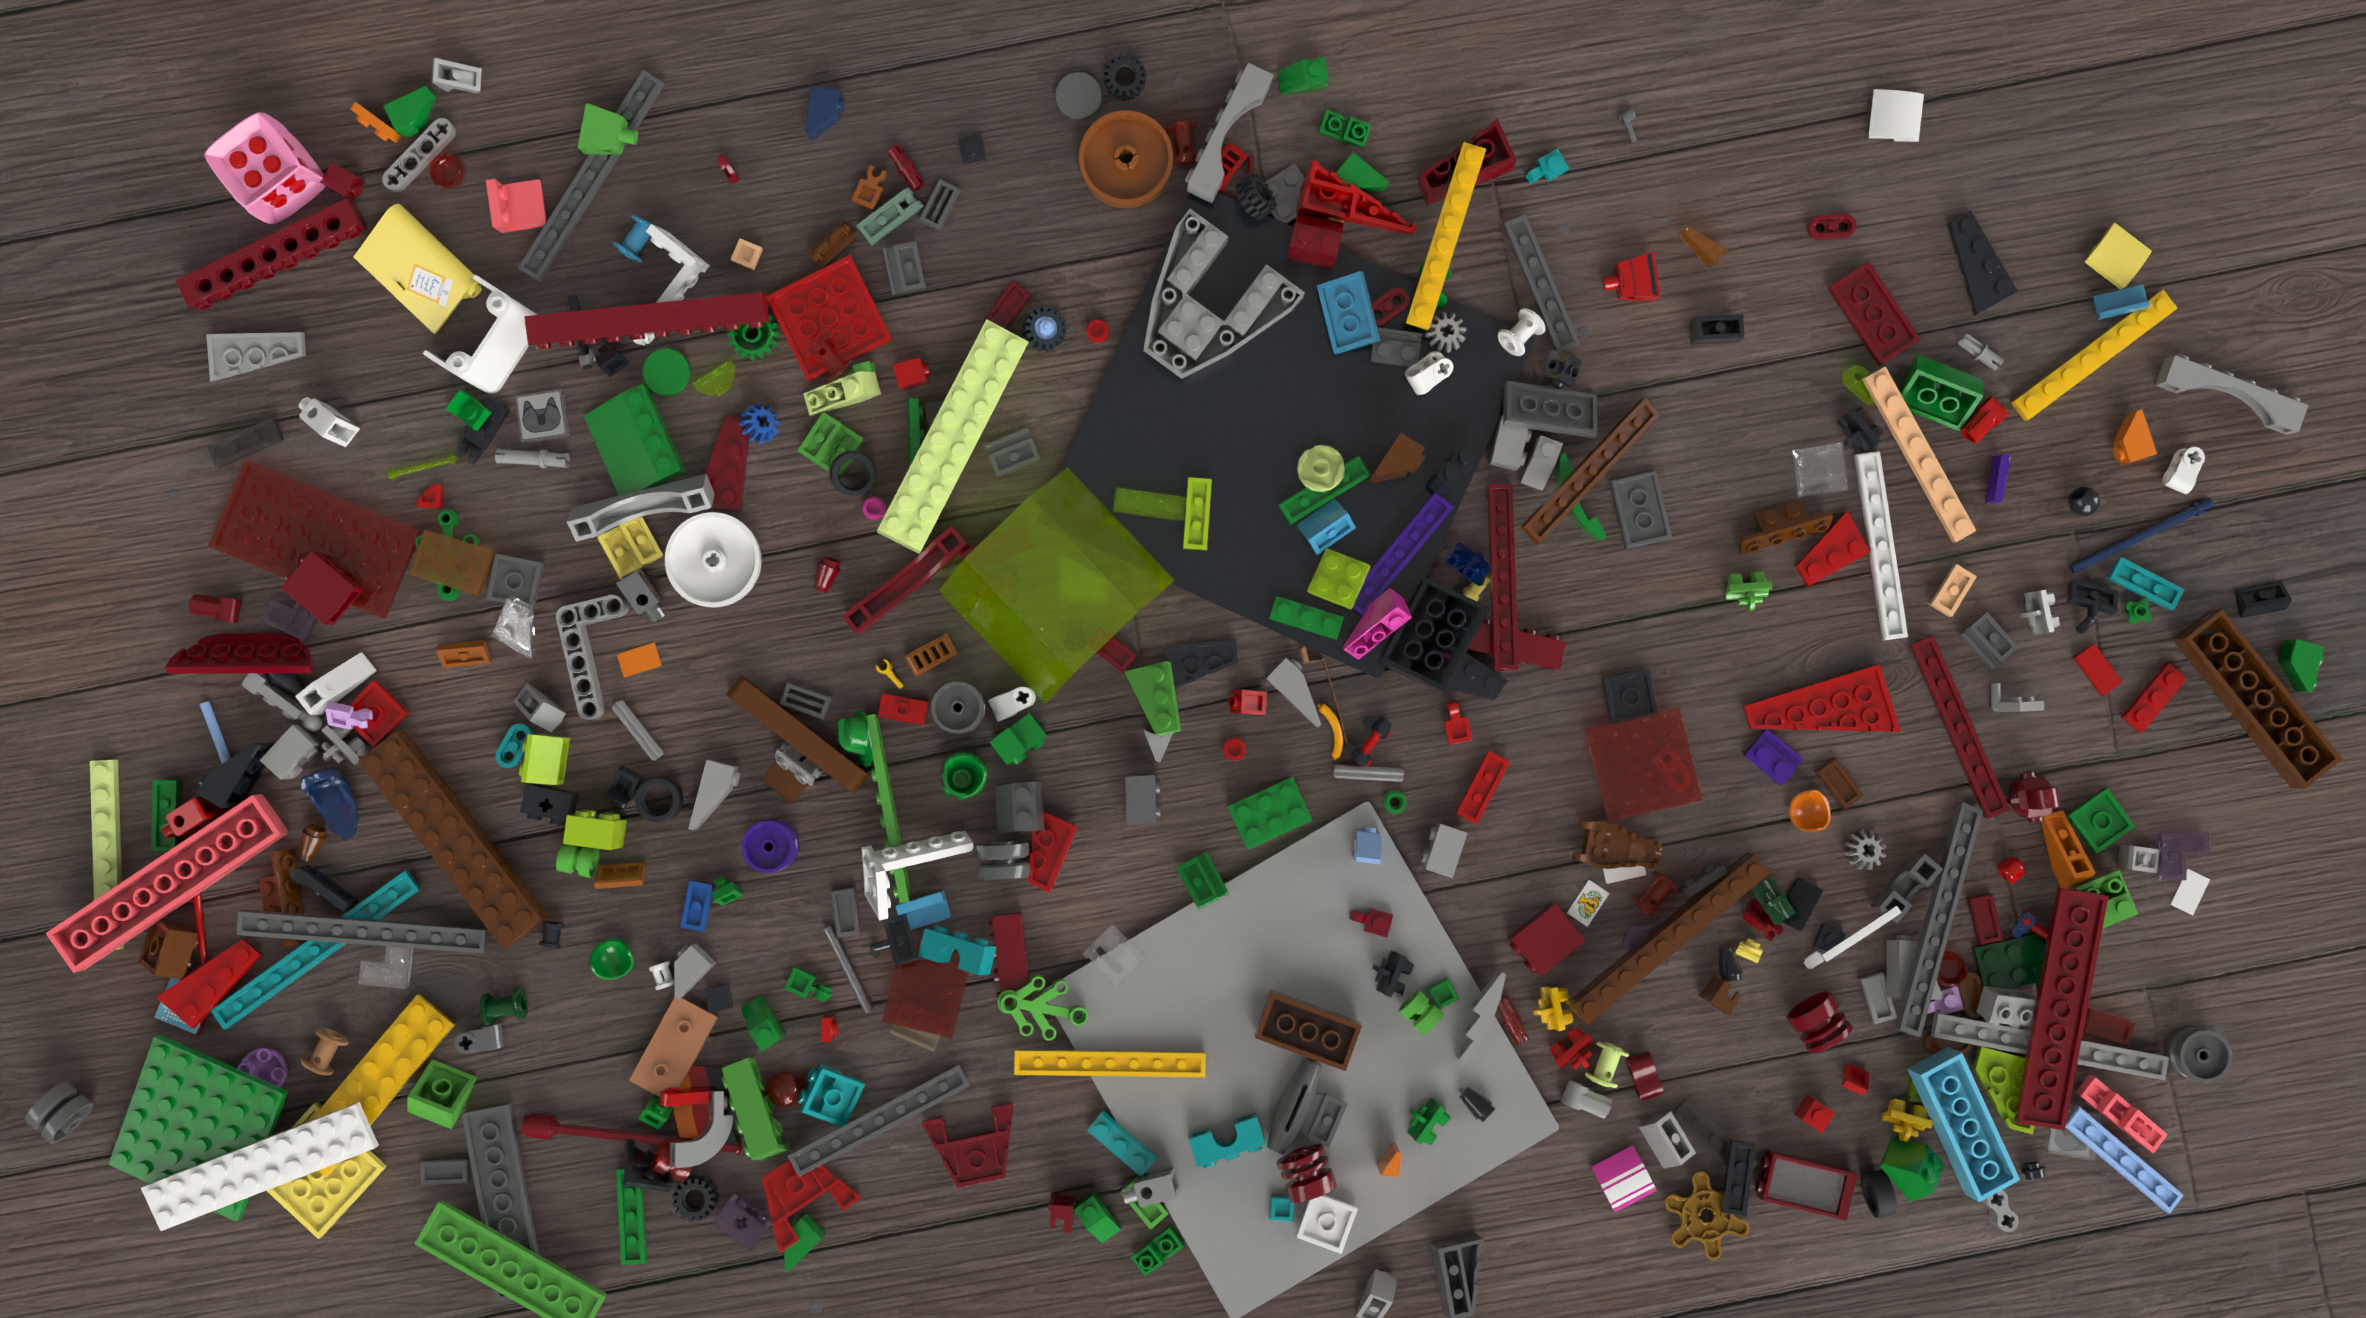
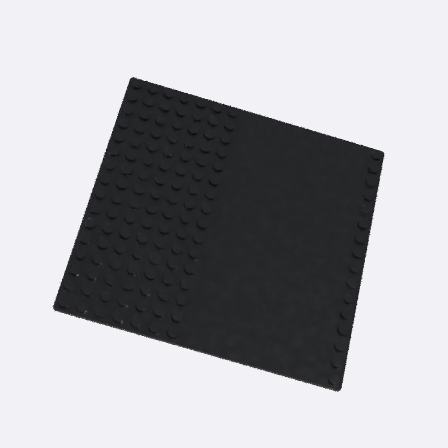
[1038,192,1535,678]

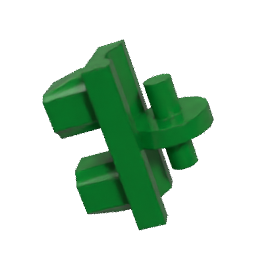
[1407,1097,1450,1145]

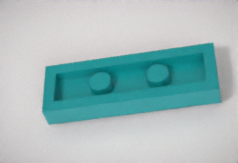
[2107,557,2185,611]
[1087,1111,1158,1177]

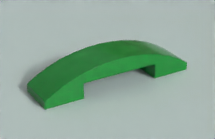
[1556,453,1607,542]

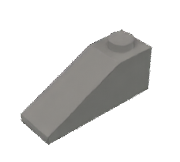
[1266,658,1321,728]
[688,759,740,830]

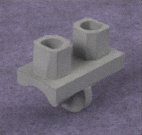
[2019,590,2060,635]
[321,726,367,765]

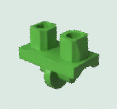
[1724,571,1773,611]

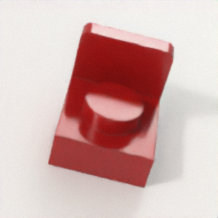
[1229,690,1267,715]

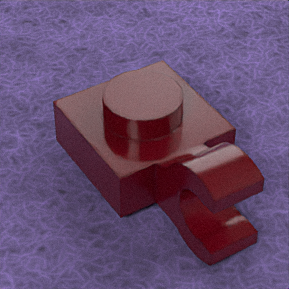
[1742,898,1783,941]
[1349,908,1393,938]

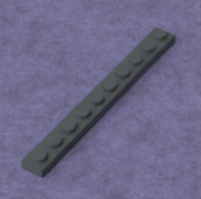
[518,70,665,282]
[1895,802,1983,1037]
[237,909,488,954]

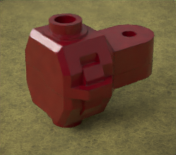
[2006,771,2060,823]

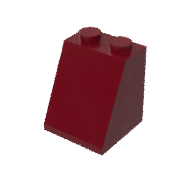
[1287,212,1343,269]

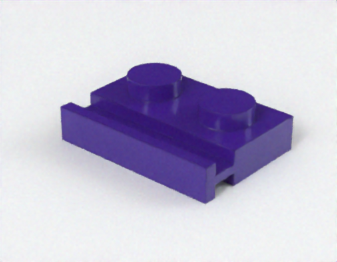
[1743,729,1803,786]

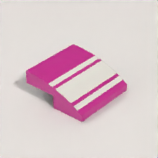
[1591,1145,1657,1213]

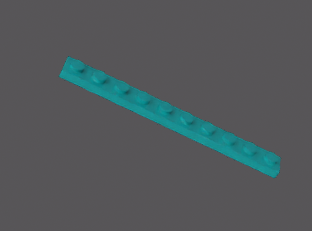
[211,870,422,1030]

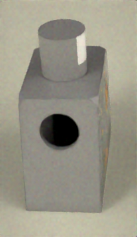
[1122,1167,1180,1207]

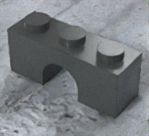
[1870,852,1943,924]

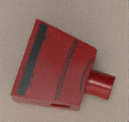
[1602,252,1661,301]
[162,797,226,839]

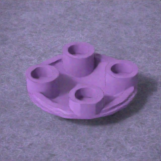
[237,1048,287,1087]

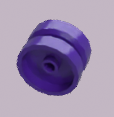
[741,819,800,873]

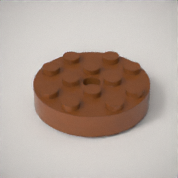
[1079,110,1173,208]

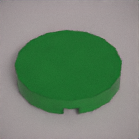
[643,348,691,396]

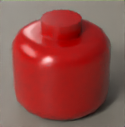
[1997,857,2025,884]

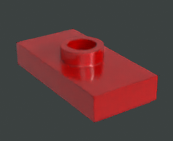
[878,694,929,725]

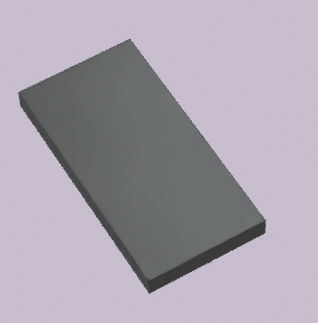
[1503,381,1597,439]

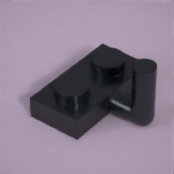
[2067,579,2118,634]
[870,914,919,967]

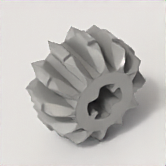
[1426,312,1466,353]
[1844,830,1887,870]

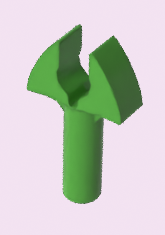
[832,361,876,381]

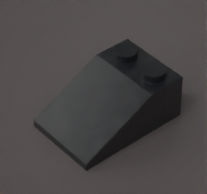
[196,743,275,808]

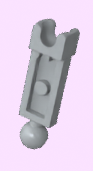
[241,673,323,732]

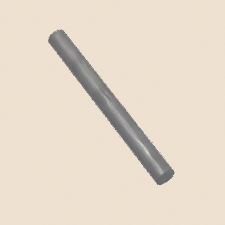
[823,925,874,1014]

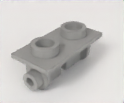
[775,742,823,787]

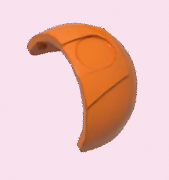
[1789,790,1831,832]

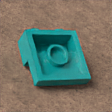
[797,1063,865,1126]

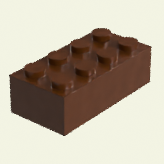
[1254,989,1362,1071]

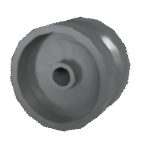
[931,682,986,734]
[977,841,1031,880]
[2165,1025,2233,1083]
[25,1081,94,1144]

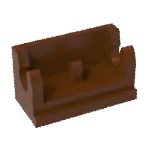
[1699,975,1740,1016]

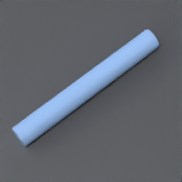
[200,701,231,764]

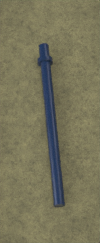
[2069,498,2214,573]

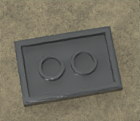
[1609,470,1673,550]

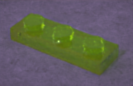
[1113,488,1187,521]

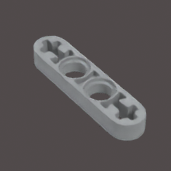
[382,118,456,193]

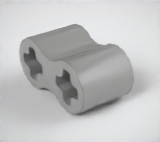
[1981,1190,2019,1232]

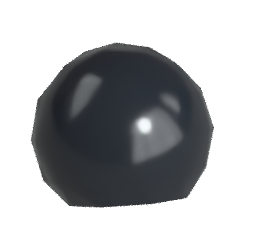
[2068,487,2100,516]

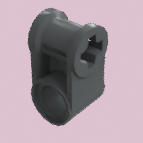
[455,1023,505,1054]

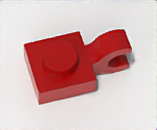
[1443,701,1472,745]

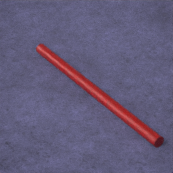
[193,893,208,967]

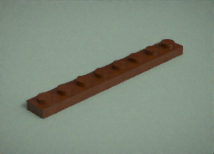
[1521,398,1660,544]

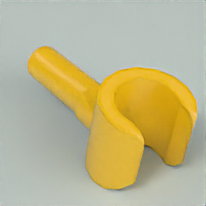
[876,659,904,689]

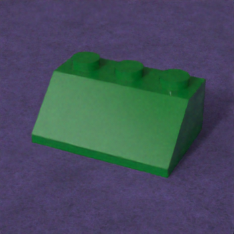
[1899,354,1984,431]

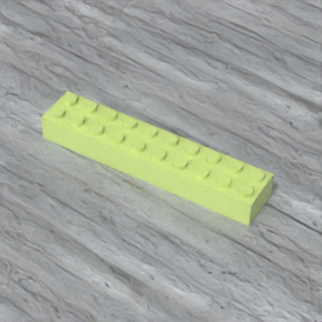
[877,319,1029,554]

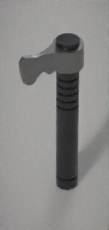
[568,295,596,370]

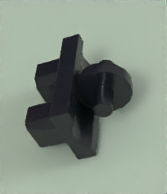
[1837,407,1883,453]
[1372,950,1414,998]

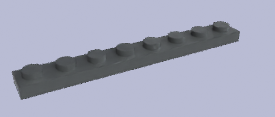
[788,1064,970,1177]

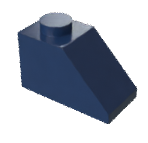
[805,87,845,140]

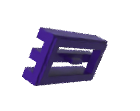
[1985,454,2011,504]

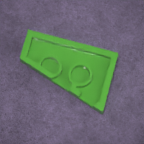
[1125,661,1181,736]

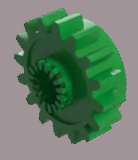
[727,315,781,361]

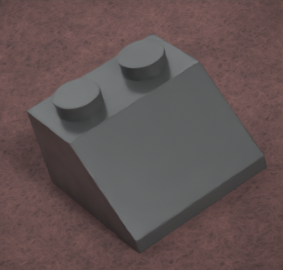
[995,782,1045,834]

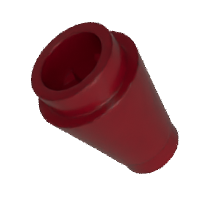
[814,556,841,593]

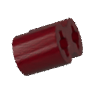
[1625,1051,1664,1102]

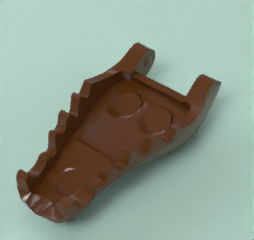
[1572,820,1663,869]

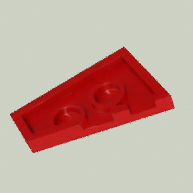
[1795,511,1870,587]

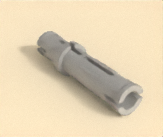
[495,448,570,469]

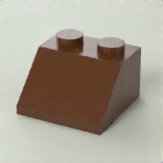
[139,918,198,979]

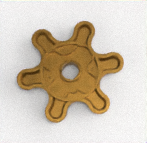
[1664,1171,1750,1260]

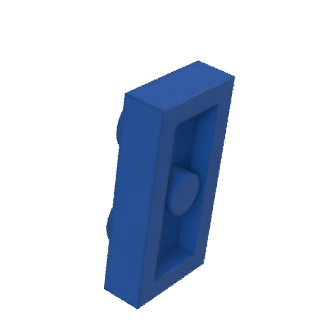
[680,880,715,932]

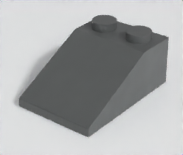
[1125,774,1161,825]

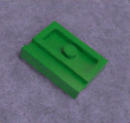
[1176,852,1229,910]

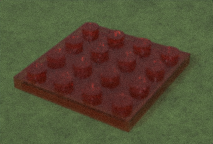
[1585,707,1703,822]

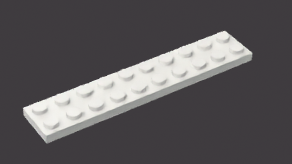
[141,1102,379,1231]

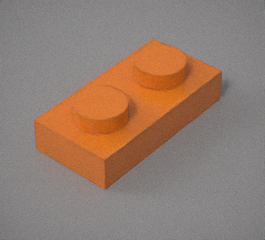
[350,102,401,143]

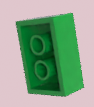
[1227,776,1312,850]

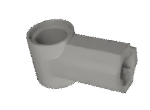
[1560,1079,1612,1119]

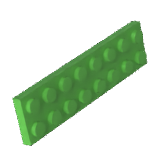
[415,1200,607,1318]

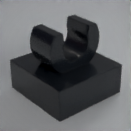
[596,345,629,377]

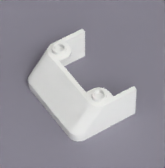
[423,275,537,394]

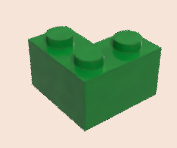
[989,713,1048,765]

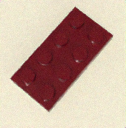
[1827,261,1921,366]

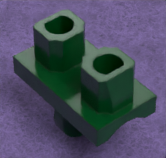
[1752,876,1796,925]

